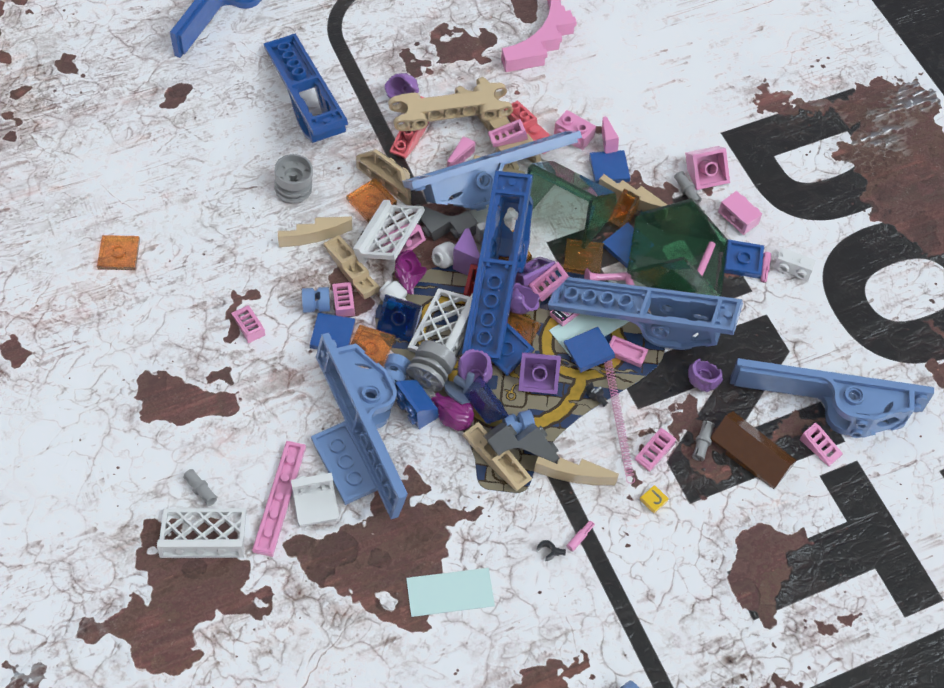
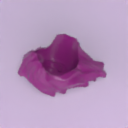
[395,250,427,295]
[431,393,474,431]

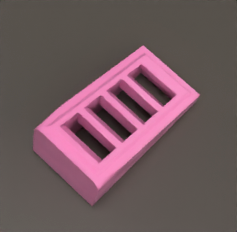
[602,116,619,154]
[488,119,528,147]
[447,137,476,167]
[529,262,569,302]
[332,282,355,317]
[231,305,266,343]
[800,423,843,467]
[634,428,676,472]

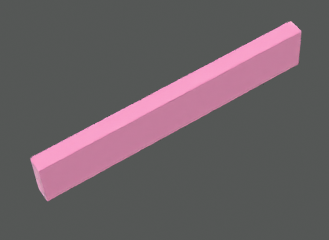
[252,441,306,557]

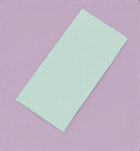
[549,314,630,357]
[406,568,495,617]

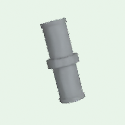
[674,171,702,205]
[692,421,715,461]
[183,469,218,506]

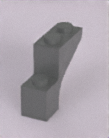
[413,204,478,241]
[484,422,560,462]

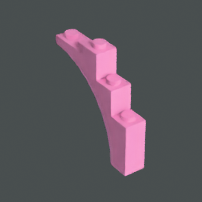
[501,0,577,72]

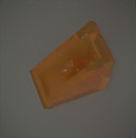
[608,188,641,227]

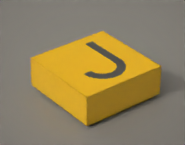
[640,485,669,513]

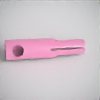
[761,252,771,283]
[566,520,595,552]

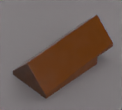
[711,411,797,489]

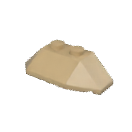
[356,149,411,206]

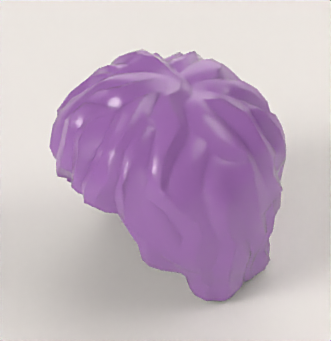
[385,73,419,103]
[510,282,540,315]
[458,349,493,388]
[688,359,723,392]

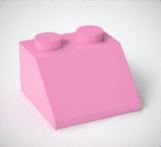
[685,146,730,190]

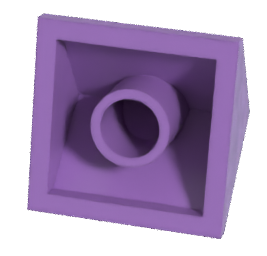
[453,228,480,275]
[515,257,556,288]
[518,352,561,394]

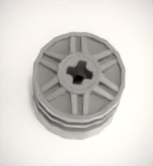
[274,154,313,203]
[406,340,457,391]

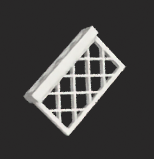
[353,200,425,263]
[408,288,473,356]
[157,508,247,558]

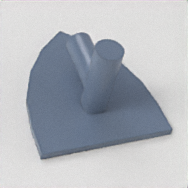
[444,372,489,404]

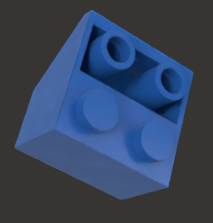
[396,380,439,429]

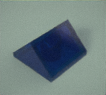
[376,294,422,342]
[464,375,509,424]

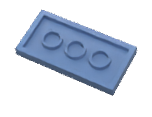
[311,421,377,505]

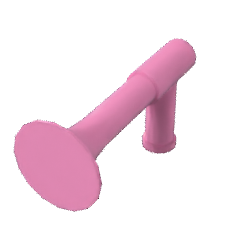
[584,268,637,286]

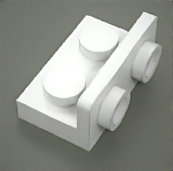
[774,248,816,281]

